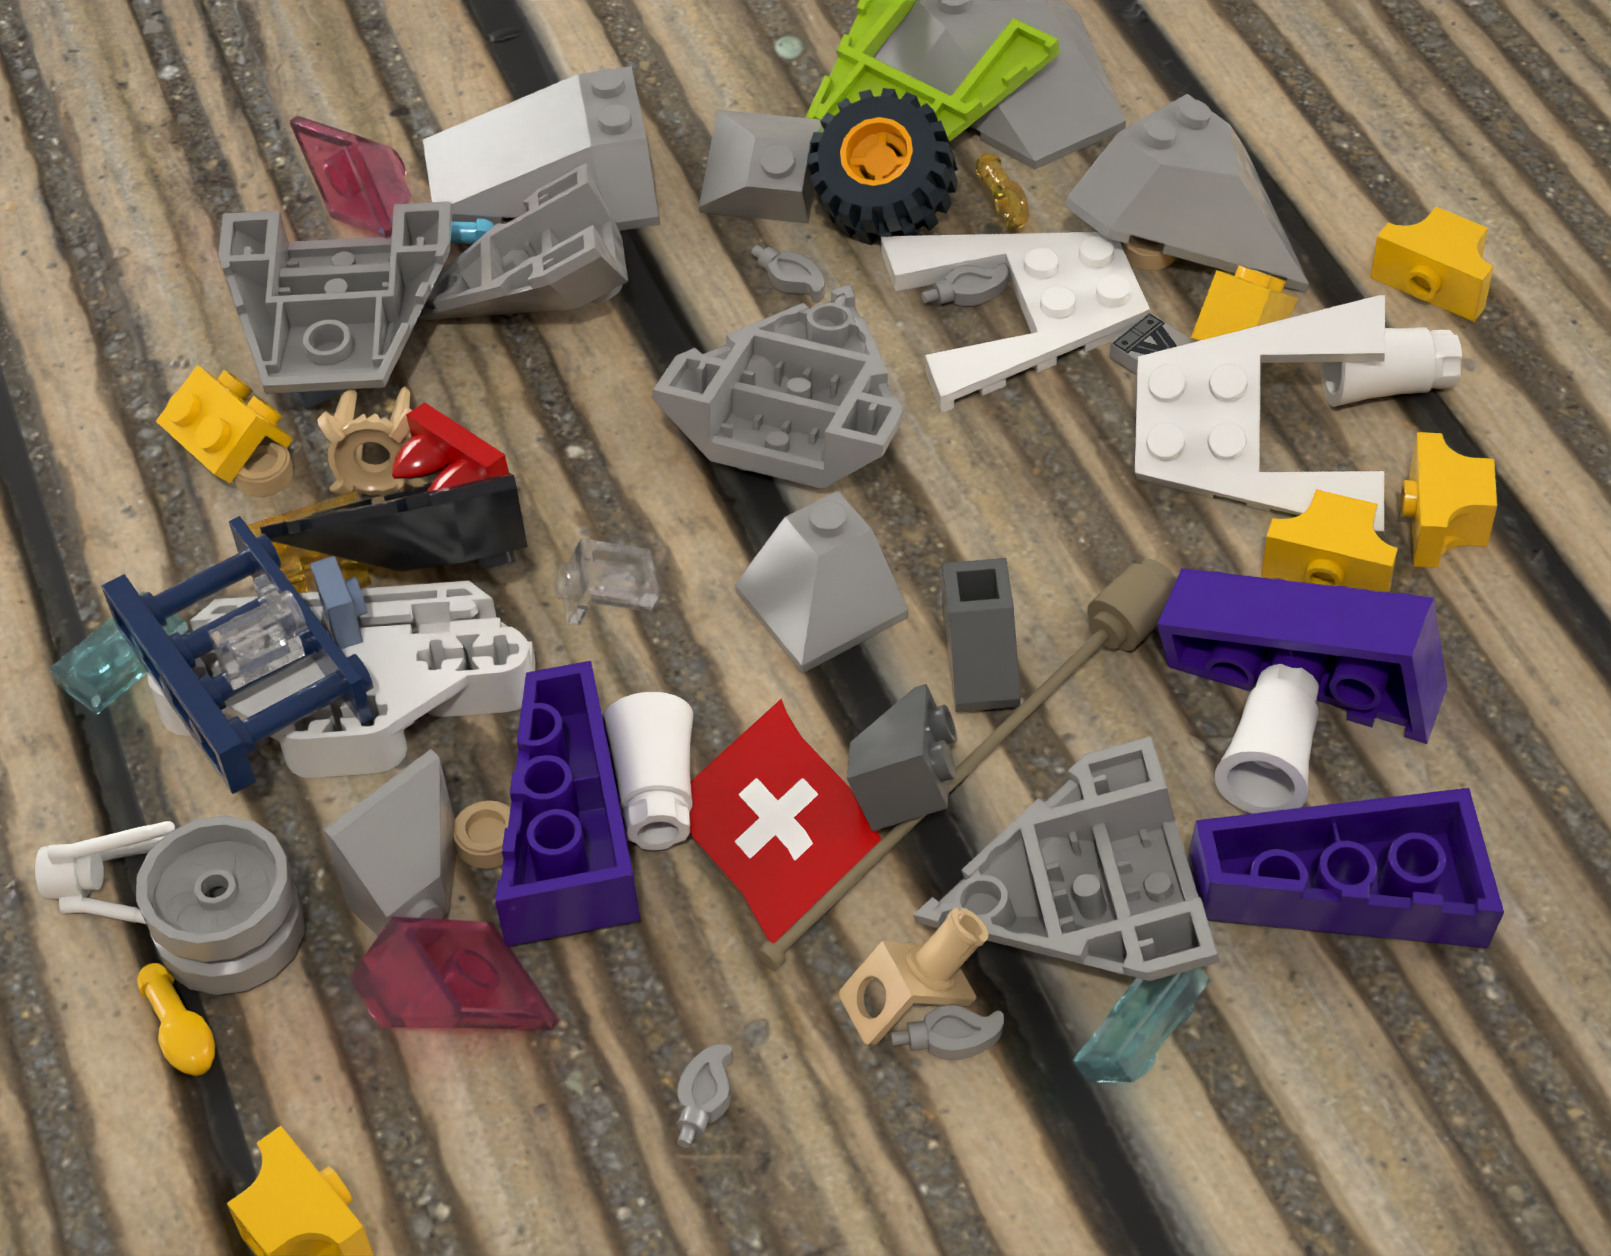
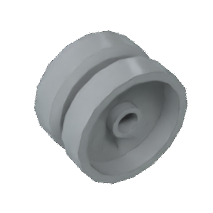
[136,815,305,995]

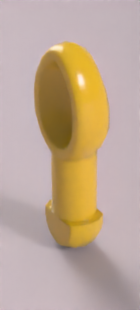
[137,963,215,1076]

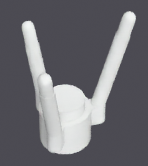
[35,821,175,924]

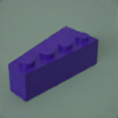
[1157,568,1448,744]
[495,661,641,947]
[1187,788,1504,948]

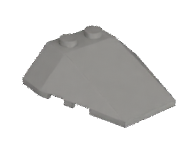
[875,0,1126,169]
[423,66,660,231]
[218,201,452,394]

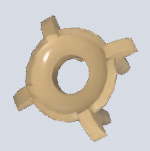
[317,387,428,498]

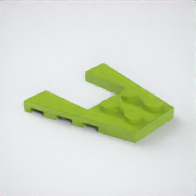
[805,0,1060,142]

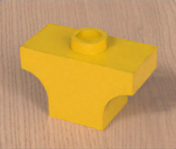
[1370,207,1494,322]
[1400,432,1497,568]
[1261,489,1398,592]
[227,1126,374,1256]

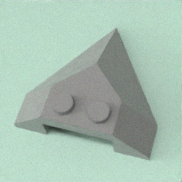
[1064,94,1309,293]
[417,162,628,321]
[653,284,904,489]
[913,736,1220,981]

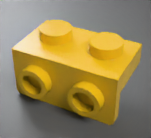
[156,364,294,484]

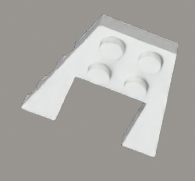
[881,232,1150,412]
[1135,295,1385,538]

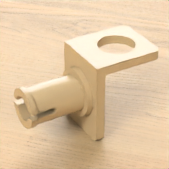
[839,907,988,1045]

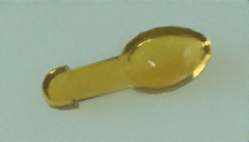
[976,153,1029,229]

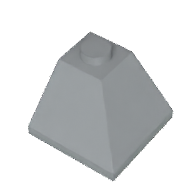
[699,110,824,224]
[735,490,908,674]
[323,749,457,955]

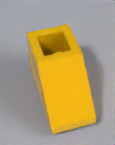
[1191,265,1299,341]

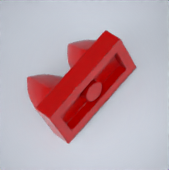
[392,402,509,492]

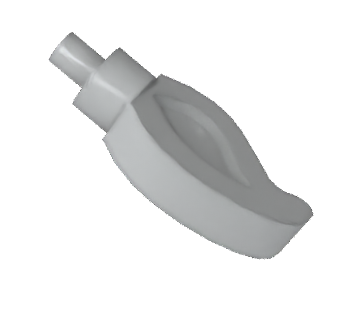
[751,245,825,303]
[921,263,1009,306]
[891,1004,1004,1060]
[677,1044,733,1148]

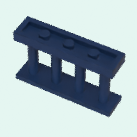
[101,516,374,795]

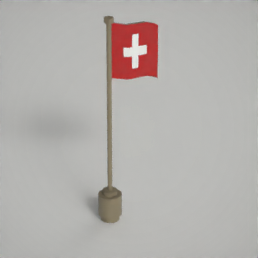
[689,559,1177,971]

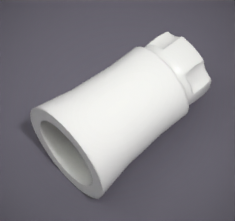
[1320,327,1462,407]
[1214,664,1319,814]
[602,692,693,850]

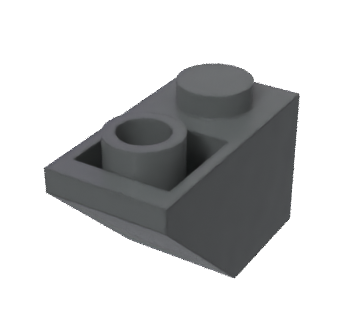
[942,558,1021,712]
[847,684,957,831]

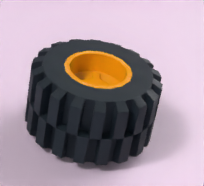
[808,88,958,245]

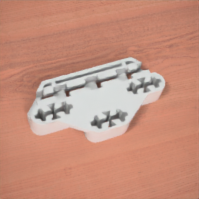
[147,581,536,778]

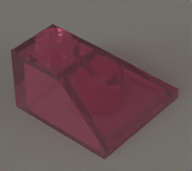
[289,115,411,239]
[349,916,559,1030]

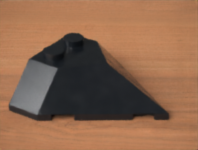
[260,473,528,572]

